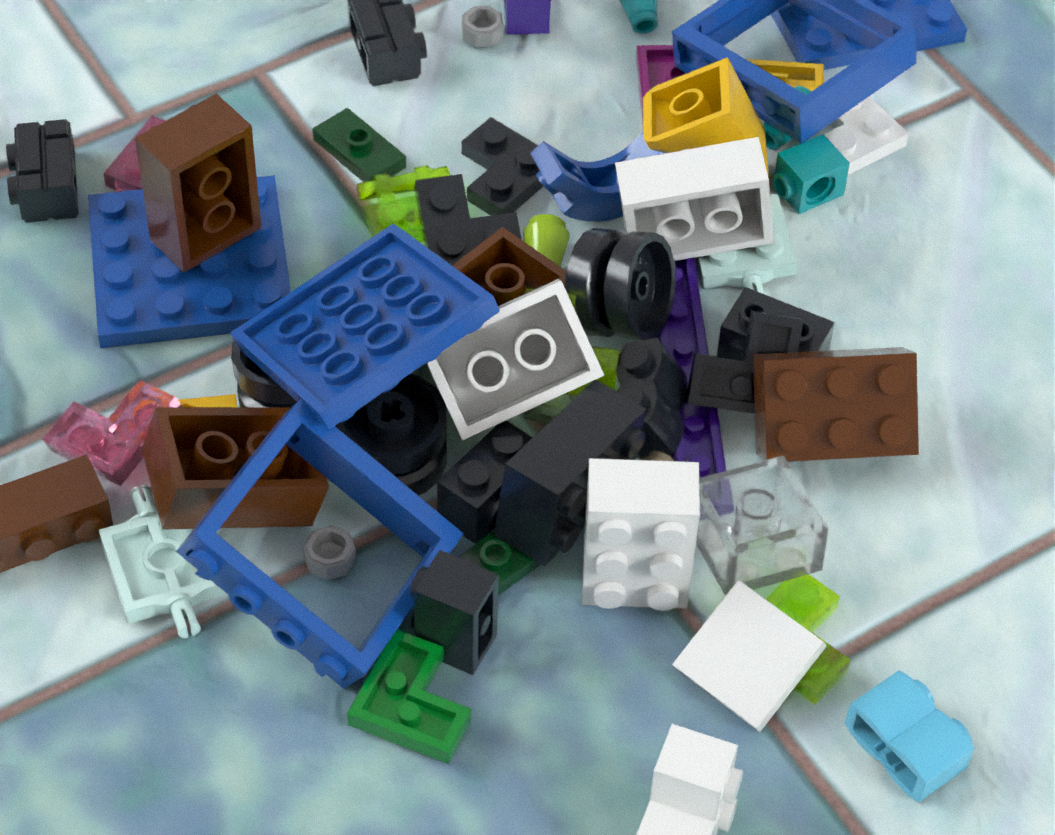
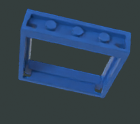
[672,0,916,144]
[176,398,464,689]

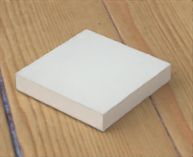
[672,580,826,732]

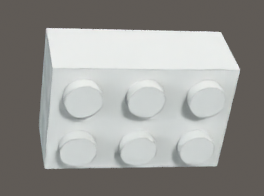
[615,137,774,261]
[427,279,604,440]
[582,458,700,611]

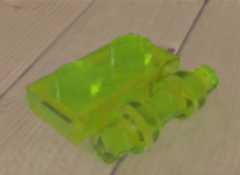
[356,165,450,243]

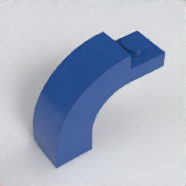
[530,133,666,222]

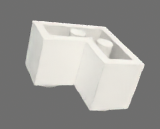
[637,724,743,835]

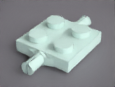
[696,193,798,294]
[99,485,228,638]

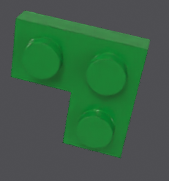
[347,629,471,764]

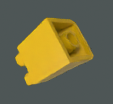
[643,57,768,174]

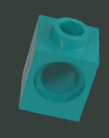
[773,134,850,215]

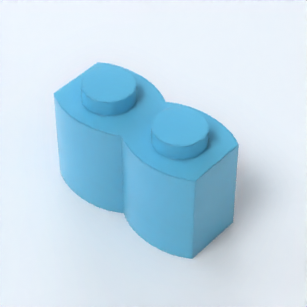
[845,670,975,803]

